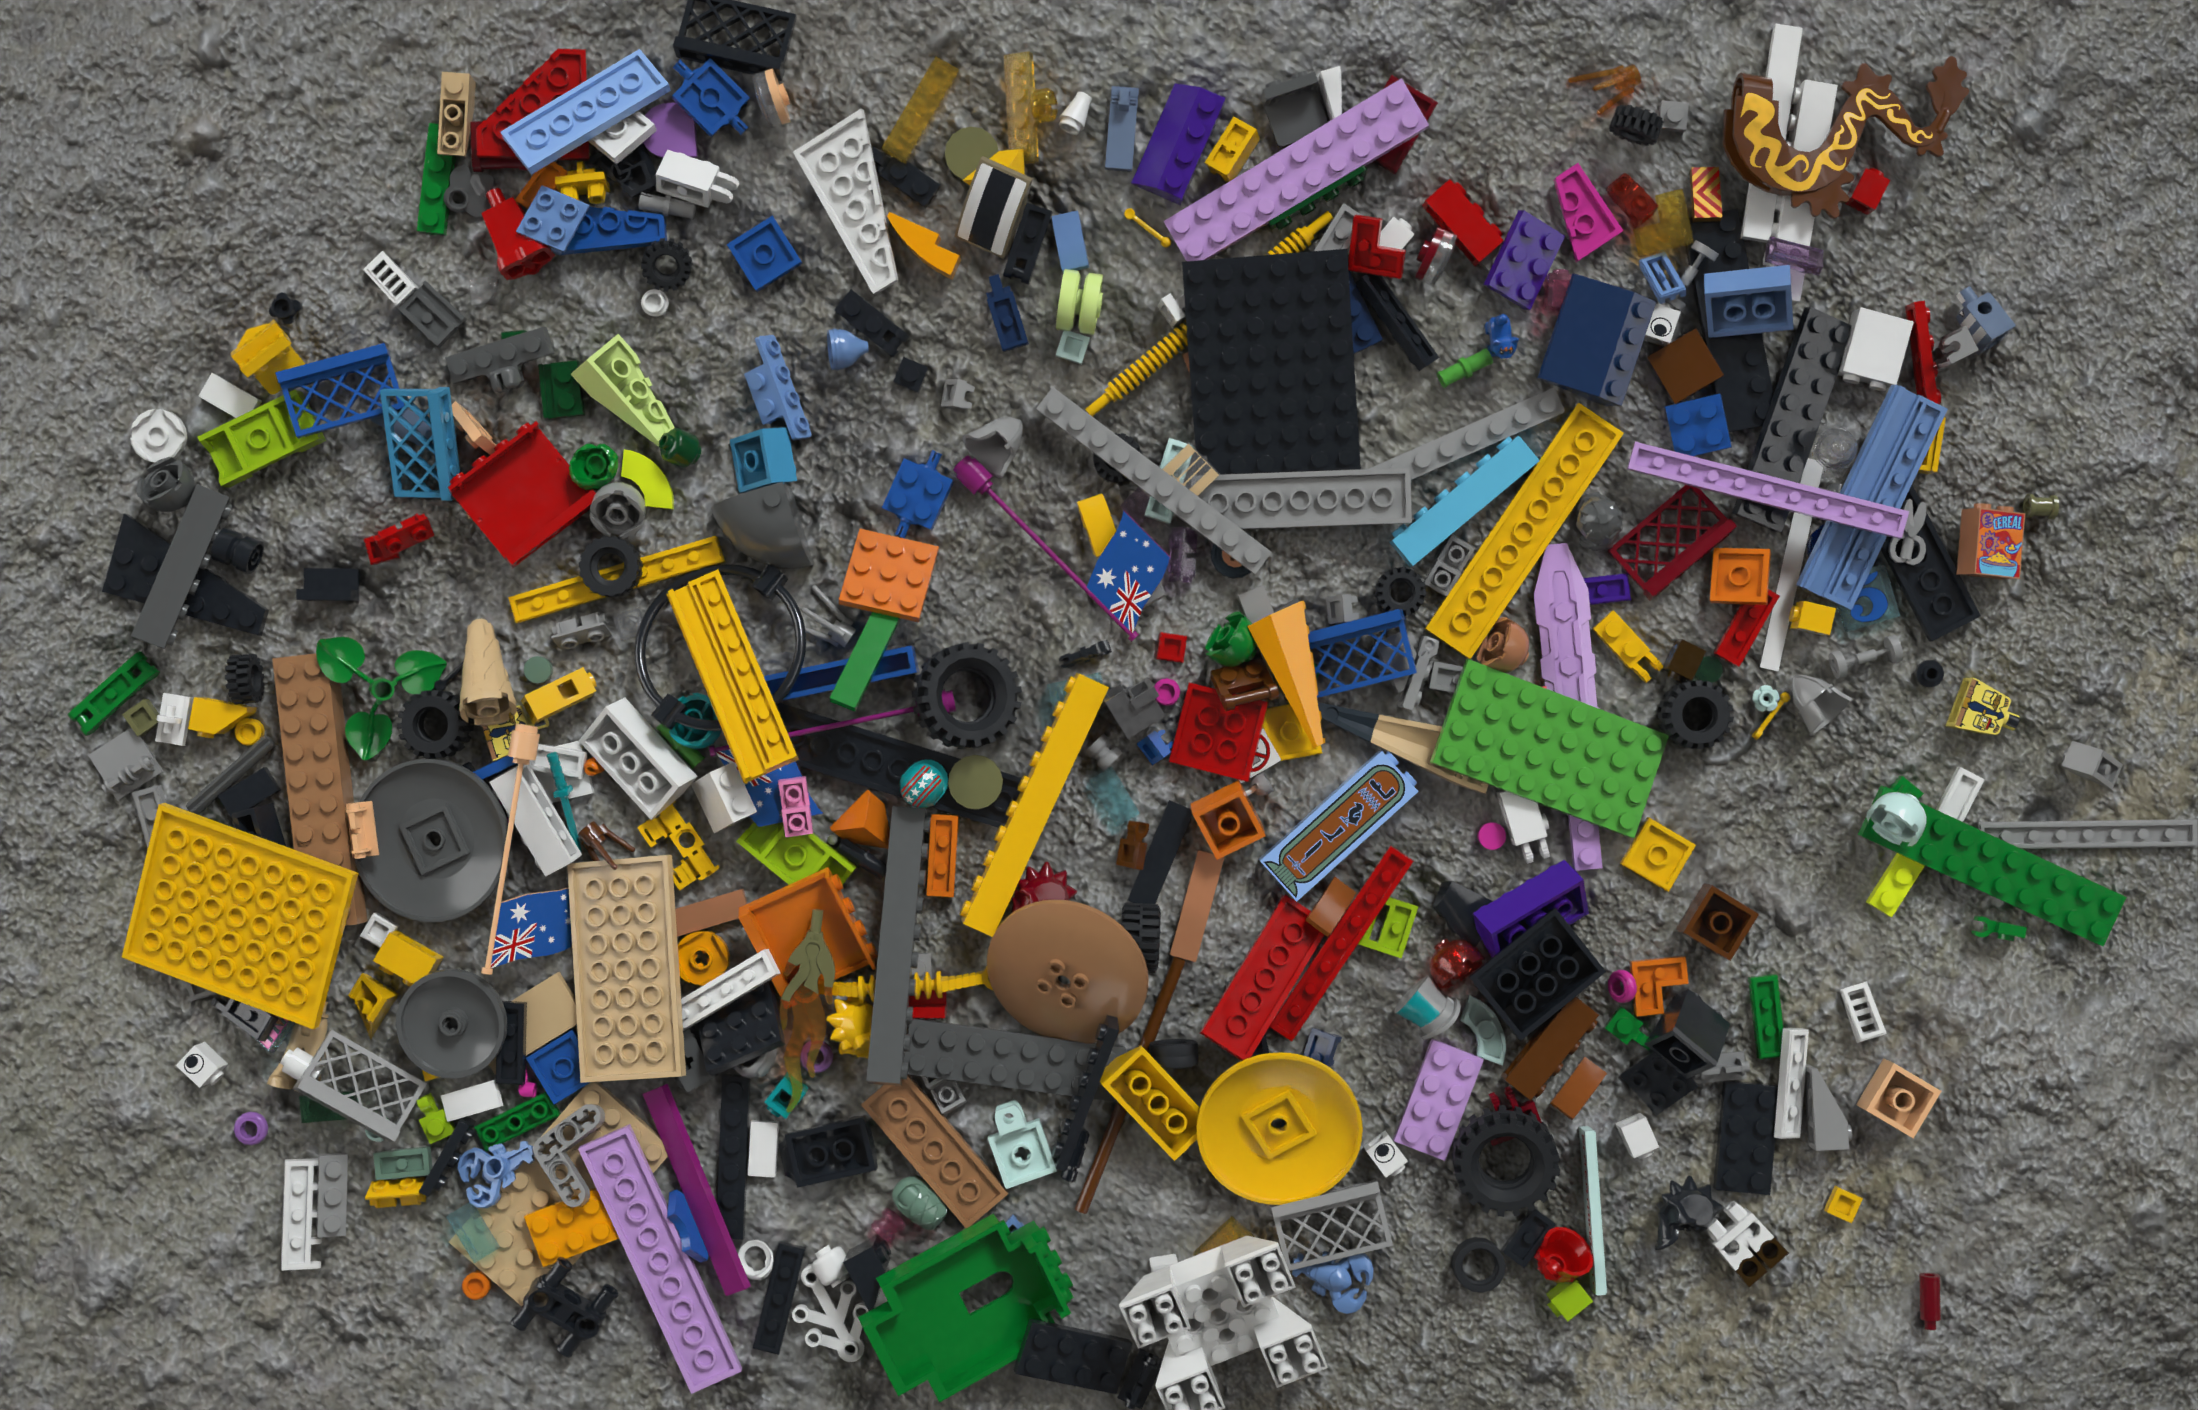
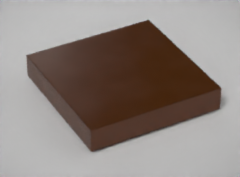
[1647,328,1724,404]

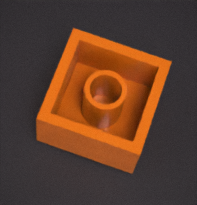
[1190,780,1266,860]

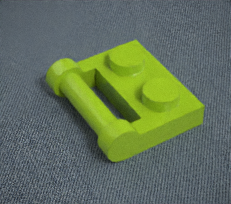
[1358,897,1418,959]

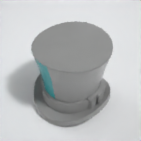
[1395,975,1461,1040]

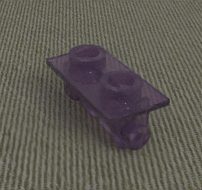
[1167,527,1198,583]

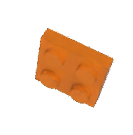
[1710,548,1771,605]

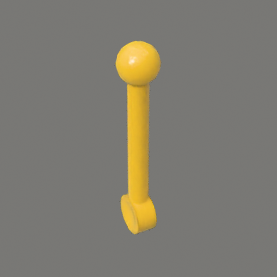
[1124,208,1171,248]
[1752,692,1791,740]

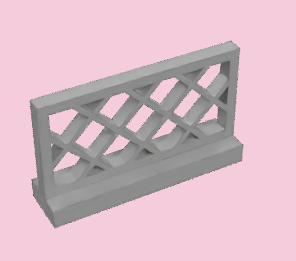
[293,1030,427,1142]
[1270,1179,1393,1271]

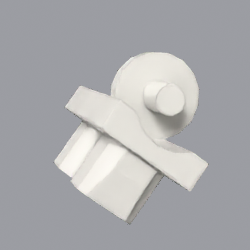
[155,693,193,746]

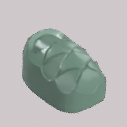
[892,1175,948,1230]

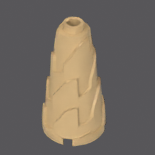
[459,619,517,726]

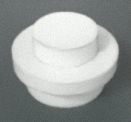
[641,289,669,317]

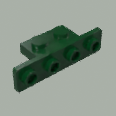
[1268,165,1367,230]

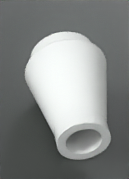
[1059,92,1092,135]

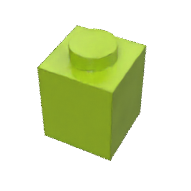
[1546,1279,1593,1322]

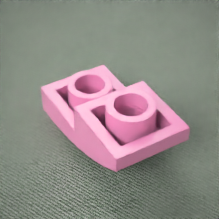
[778,776,813,837]

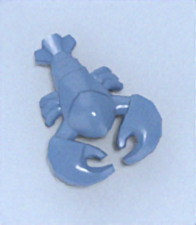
[457,1141,535,1208]
[1291,1251,1374,1314]

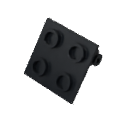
[1620,1049,1699,1116]

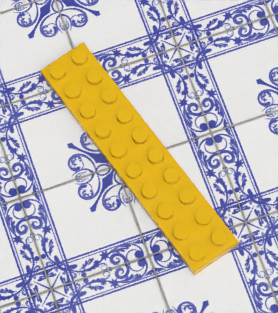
[1424,403,1624,659]

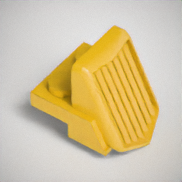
[231,319,306,395]

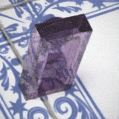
[1765,236,1823,276]

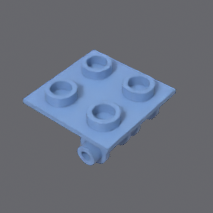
[516,185,590,255]

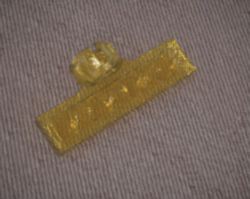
[1004,51,1058,164]

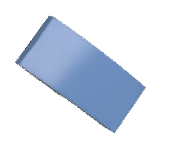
[1051,210,1089,274]

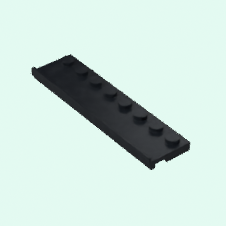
[1680,208,1774,432]

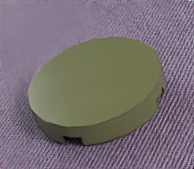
[945,127,998,180]
[948,755,1003,809]

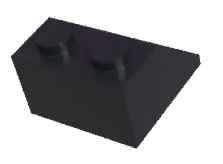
[843,1235,891,1311]

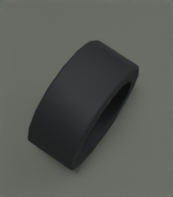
[1451,1237,1506,1293]

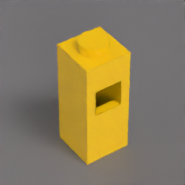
[521,667,597,724]

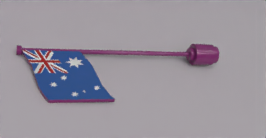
[953,455,1170,642]
[709,689,956,827]

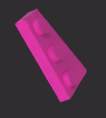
[1553,163,1623,263]

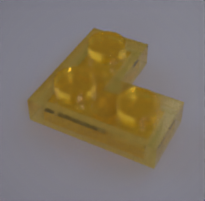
[1633,189,1694,257]

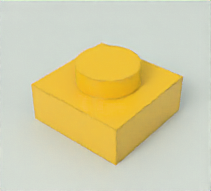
[1824,1185,1863,1223]

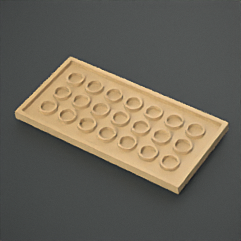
[567,855,686,1083]
[449,1082,668,1306]

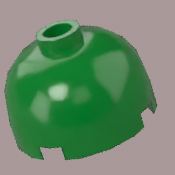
[1205,612,1257,667]

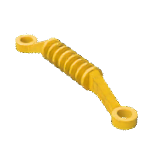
[793,966,993,1003]

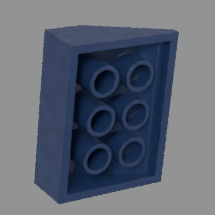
[1538,274,1656,406]

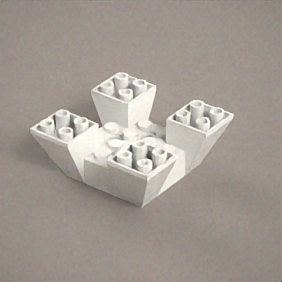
[1119,1236,1328,1410]

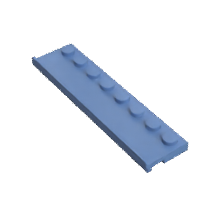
[1796,385,1948,610]

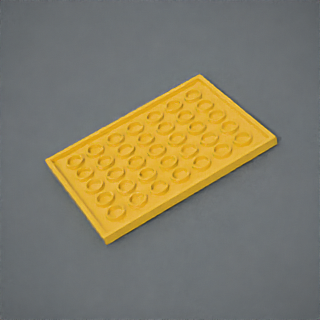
[122,803,359,1029]

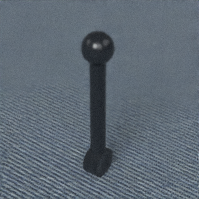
[435,661,464,690]

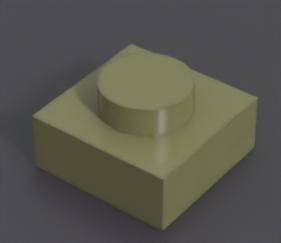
[122,699,160,737]

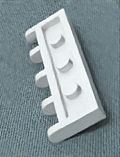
[281,1158,322,1271]

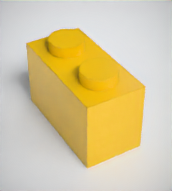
[373,930,444,987]

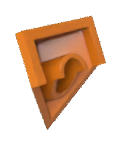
[830,789,890,849]

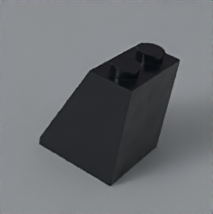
[1645,989,1730,1079]

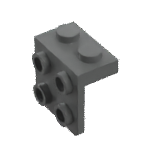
[1261,71,1328,147]

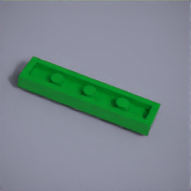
[417,123,456,236]

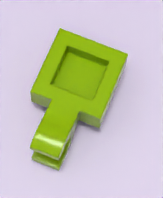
[416,1093,456,1144]

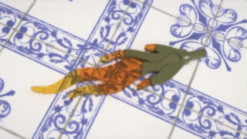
[780,909,835,1113]

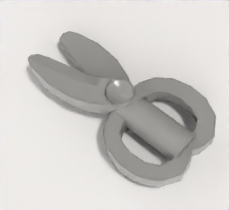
[1888,499,1926,566]

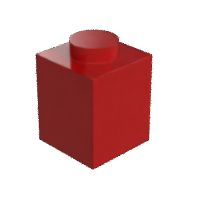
[1845,168,1890,215]

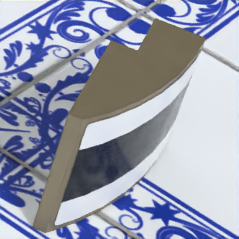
[954,156,1033,259]

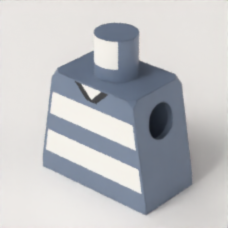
[1956,286,2016,355]

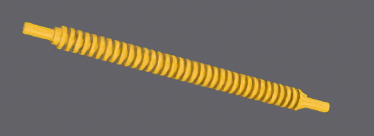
[1085,211,1333,417]

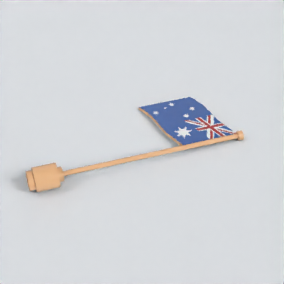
[481,724,572,975]

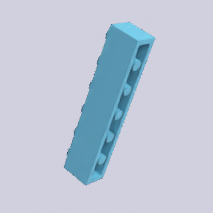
[1389,436,1540,567]

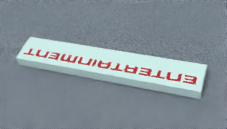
[1579,1126,1607,1296]

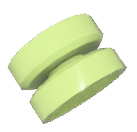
[1056,269,1103,335]

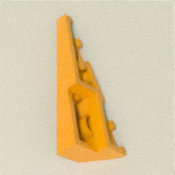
[1247,600,1326,748]

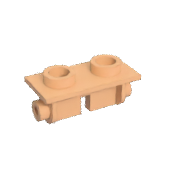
[346,801,379,859]

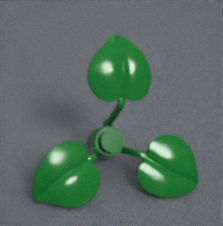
[316,637,447,760]

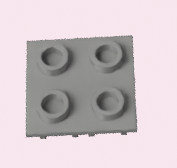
[88,728,164,801]

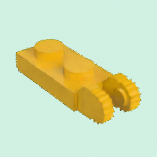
[1592,610,1663,683]

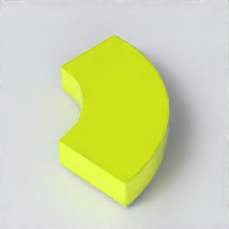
[621,449,674,510]

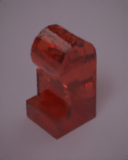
[1606,173,1658,229]

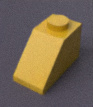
[188,697,257,738]

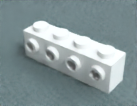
[489,765,582,877]

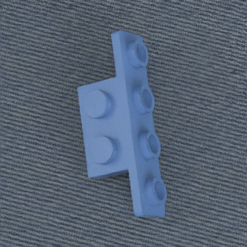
[744,335,812,440]

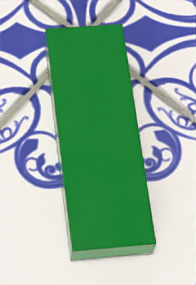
[1748,974,1783,1059]

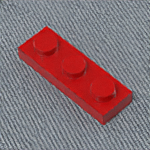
[1713,589,1780,667]

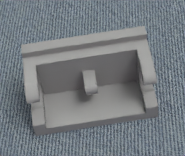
[1932,326,1978,369]

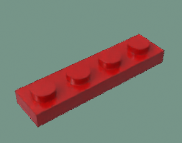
[1905,300,1941,405]

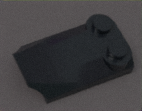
[778,1115,878,1188]

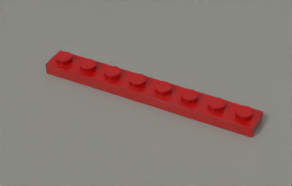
[1269,845,1414,1041]

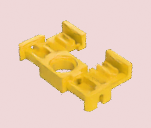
[637,801,720,891]

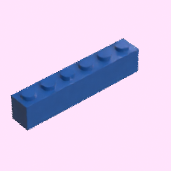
[764,646,919,701]

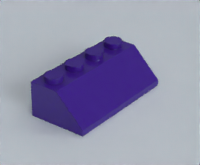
[1131,83,1226,206]
[1473,860,1589,957]

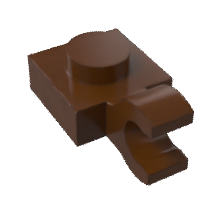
[1116,820,1149,870]

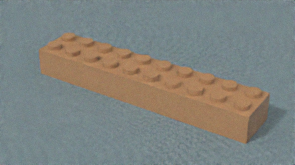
[272,653,368,926]

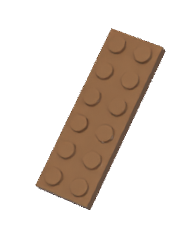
[861,1074,1009,1228]

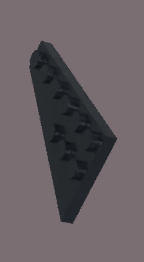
[102,513,269,636]

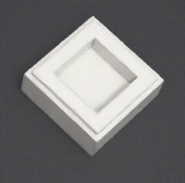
[360,912,399,948]

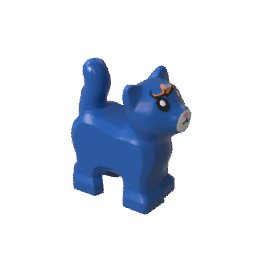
[1485,314,1519,360]

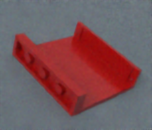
[448,421,596,568]

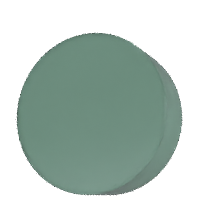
[524,656,553,684]

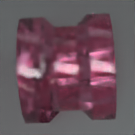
[871,1208,906,1243]

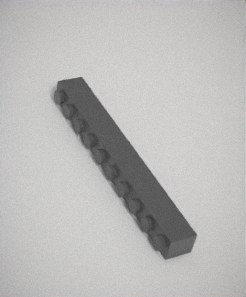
[866,806,931,1086]

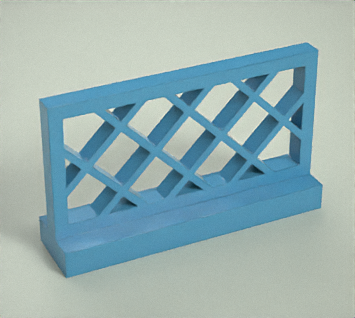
[380,387,460,501]

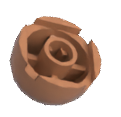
[1476,617,1529,673]

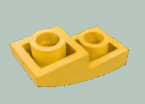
[1076,493,1116,557]

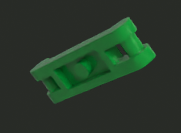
[68,651,160,736]

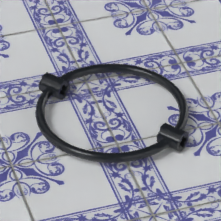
[634,564,806,731]

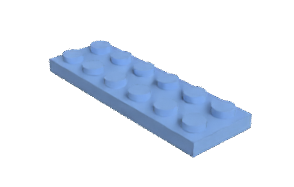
[500,49,671,175]

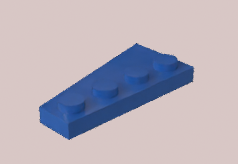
[561,207,667,255]

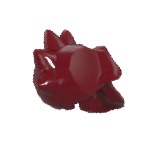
[1011,862,1077,913]

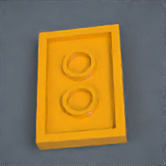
[524,1188,619,1267]

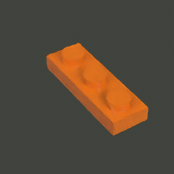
[926,814,959,897]

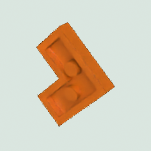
[1629,956,1689,1017]

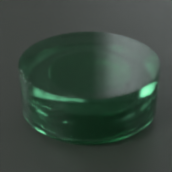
[1695,656,1723,683]

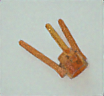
[1568,64,1641,115]

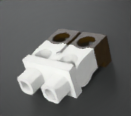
[1706,1201,1789,1287]

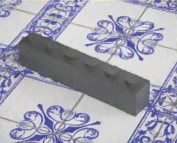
[131,484,233,649]

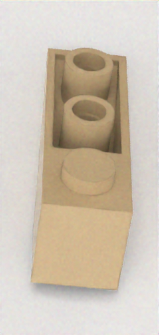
[437,72,476,157]

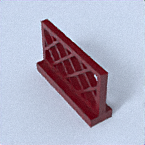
[1608,485,1737,601]

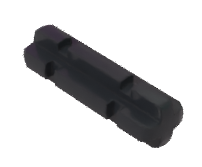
[1061,1129,1090,1182]

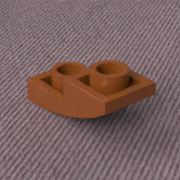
[1305,877,1356,937]
[1550,1057,1607,1120]

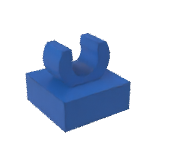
[1137,730,1173,765]

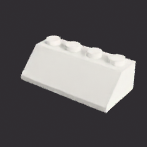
[579,698,698,820]

